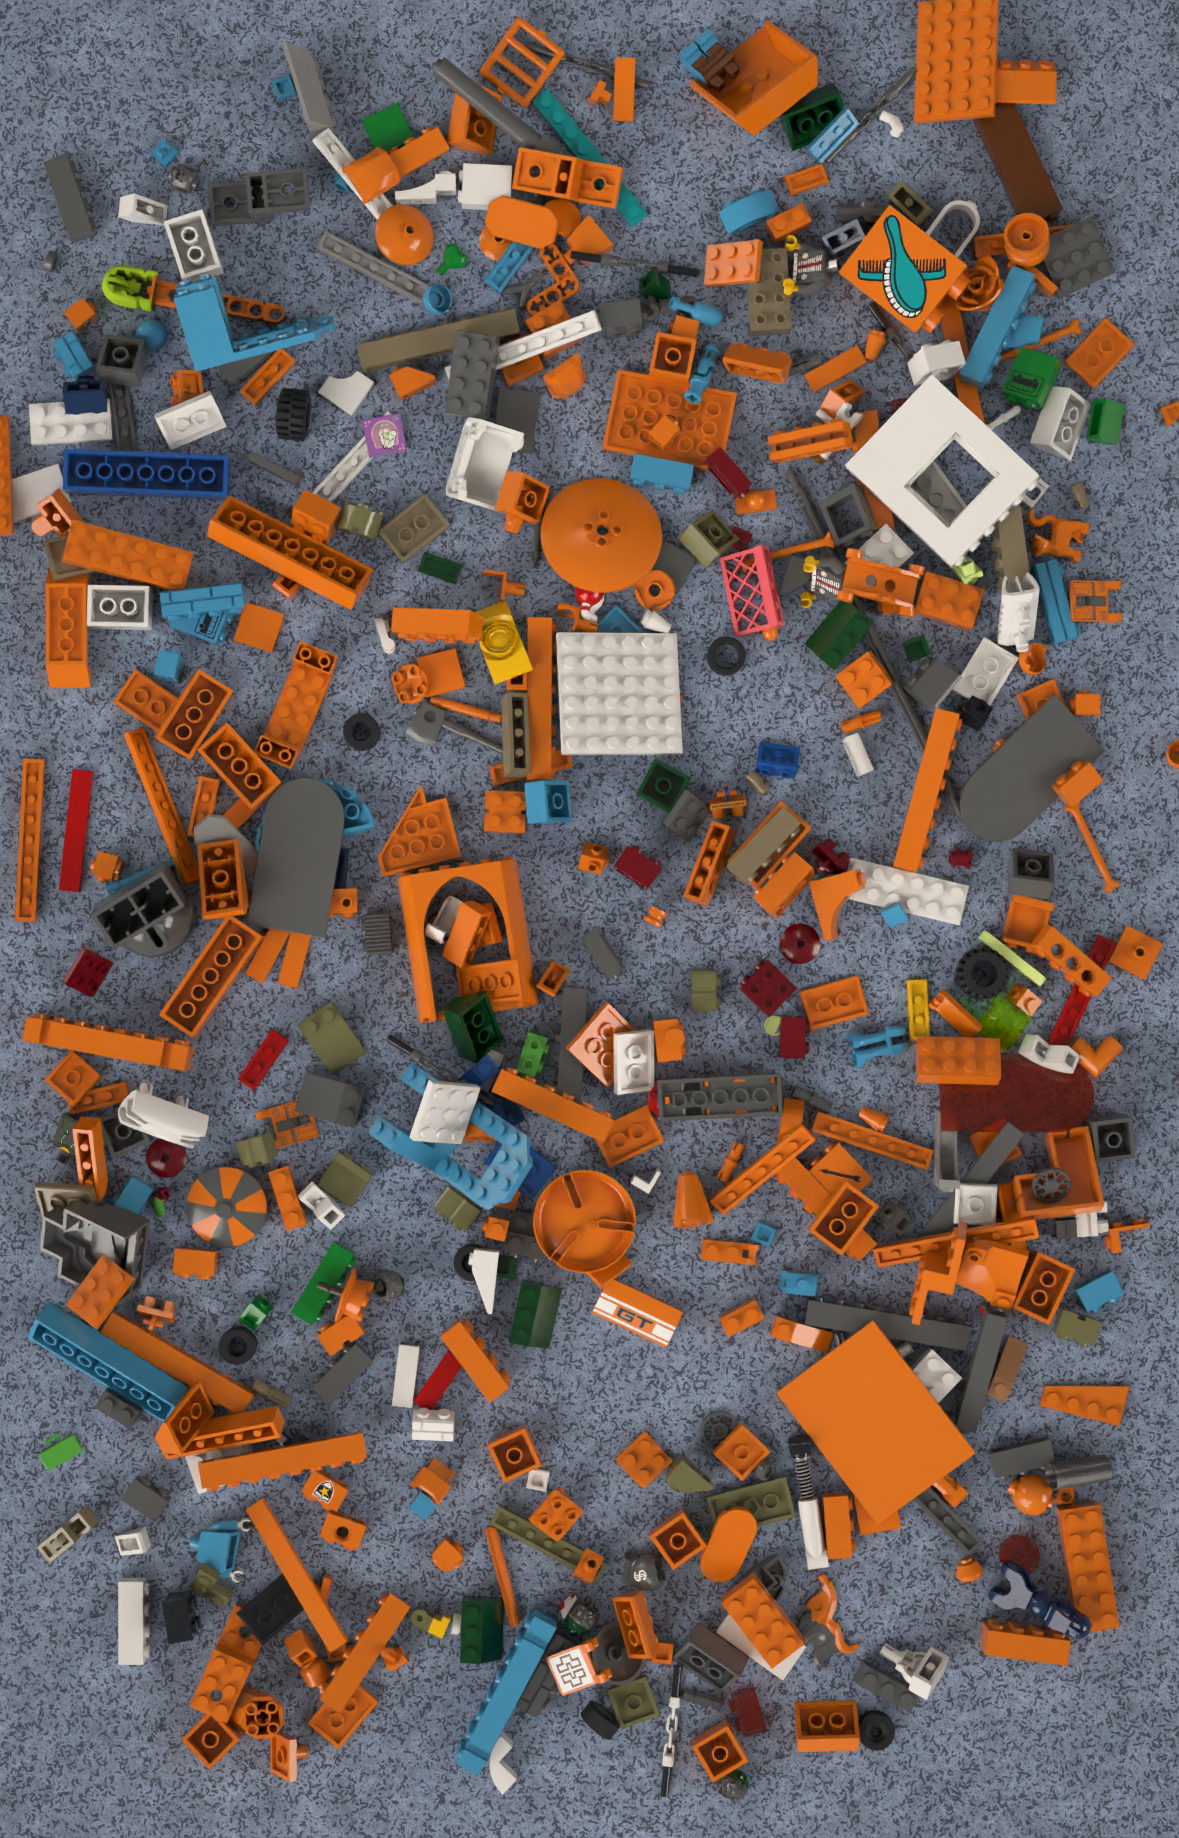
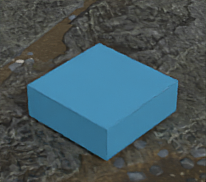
[271,74,297,102]
[880,901,908,928]
[750,1221,777,1248]
[409,1491,436,1520]

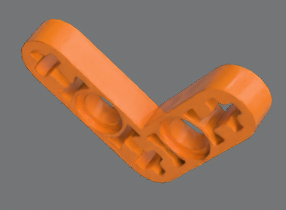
[527,243,579,316]

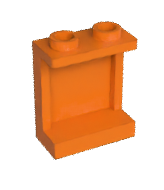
[1001,895,1055,954]

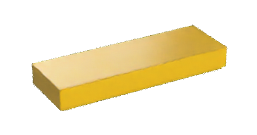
[906,979,930,1041]

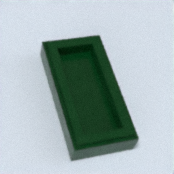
[418,552,463,584]

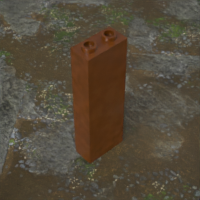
[973,103,1063,222]

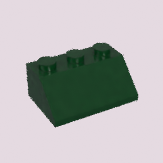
[779,83,844,151]
[804,601,875,671]
[442,991,504,1063]
[509,1279,562,1348]
[460,1596,504,1664]

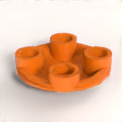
[391,664,430,704]

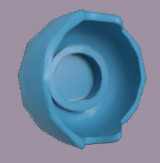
[423,283,452,315]
[135,319,167,352]

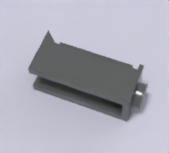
[581,926,625,980]

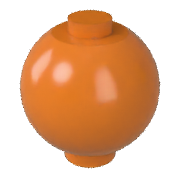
[1007,1474,1055,1516]

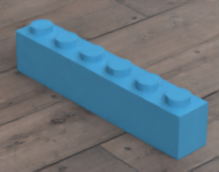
[959,265,1037,390]

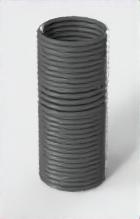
[1046,1454,1113,1490]

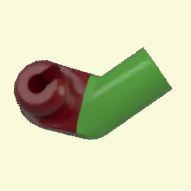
[152,1187,171,1217]

